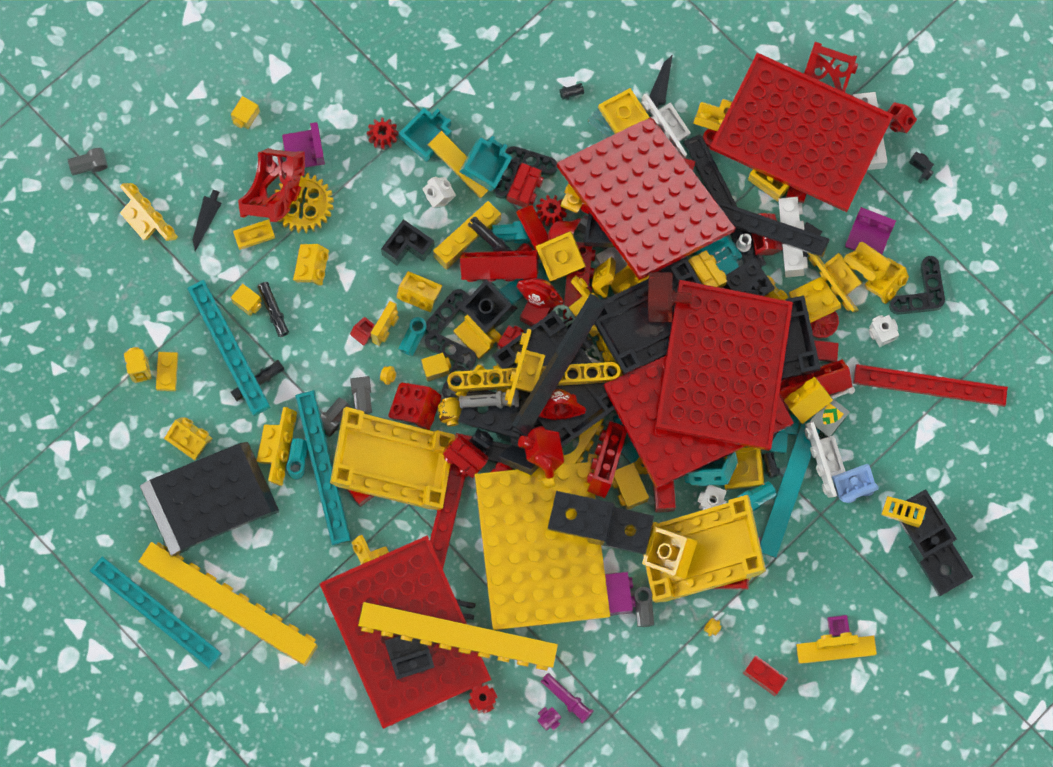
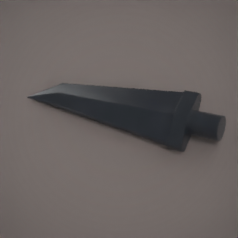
[649,54,673,109]
[192,190,222,252]

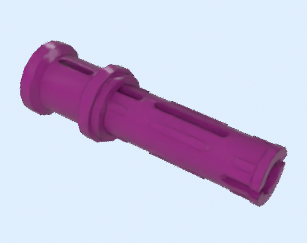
[540,673,594,724]

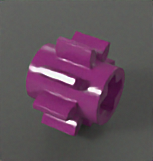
[537,707,561,731]

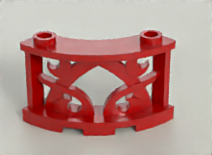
[804,42,858,92]
[238,148,305,222]

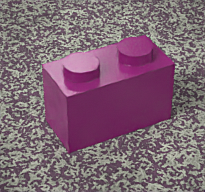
[605,572,636,616]

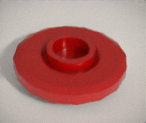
[810,311,839,338]

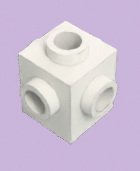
[423,177,456,208]
[869,315,899,347]
[697,485,727,510]

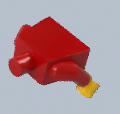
[518,426,565,488]

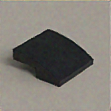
[498,445,539,475]
[384,635,435,680]

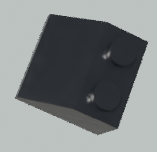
[460,279,518,333]

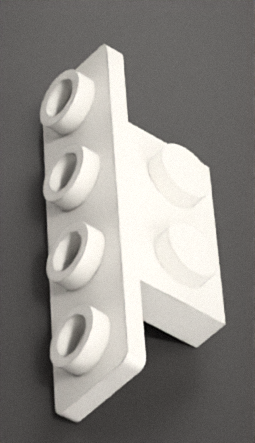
[641,93,691,158]
[805,422,846,498]

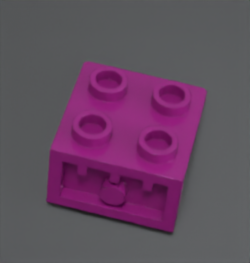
[282,122,325,168]
[845,207,896,255]

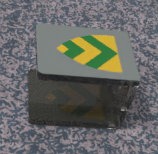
[810,397,850,439]

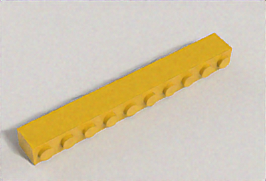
[138,542,318,666]
[358,602,558,671]

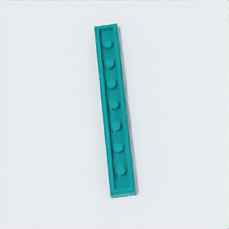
[187,279,271,417]
[295,390,352,545]
[760,415,820,559]
[90,556,222,669]

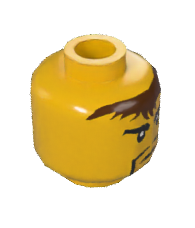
[438,397,462,427]

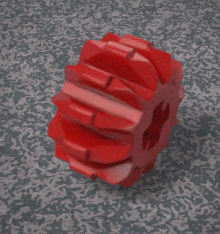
[367,117,399,150]
[536,195,567,227]

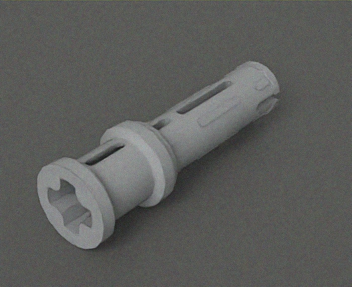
[459,390,519,408]

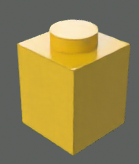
[231,96,260,129]
[231,283,262,316]
[421,353,452,382]

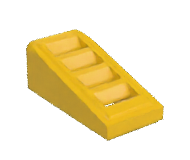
[881,496,926,528]

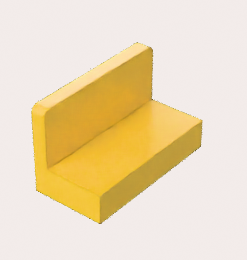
[453,315,493,360]

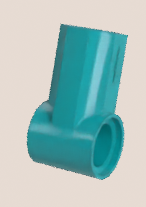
[493,221,530,244]
[398,317,427,357]
[287,438,308,479]
[736,481,777,512]

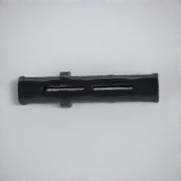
[468,217,513,251]
[257,282,290,337]
[230,360,285,402]

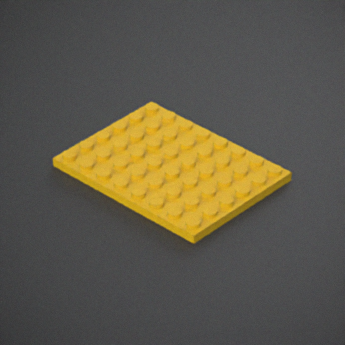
[474,462,610,630]

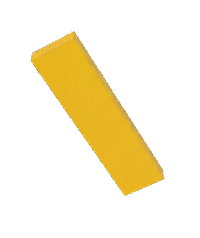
[428,131,488,198]

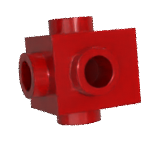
[887,102,917,134]
[468,684,498,714]

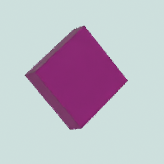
[827,615,850,637]

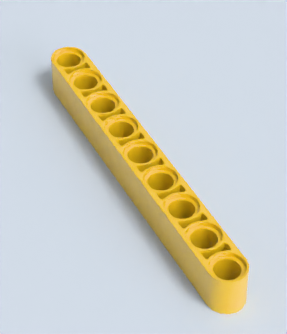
[447,362,620,392]

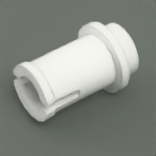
[736,234,751,252]

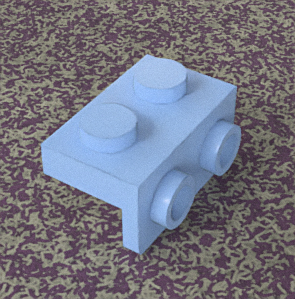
[832,464,879,503]

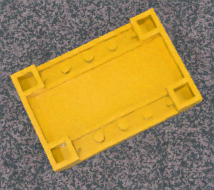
[330,407,455,510]
[643,495,766,603]

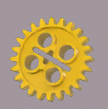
[275,173,334,233]

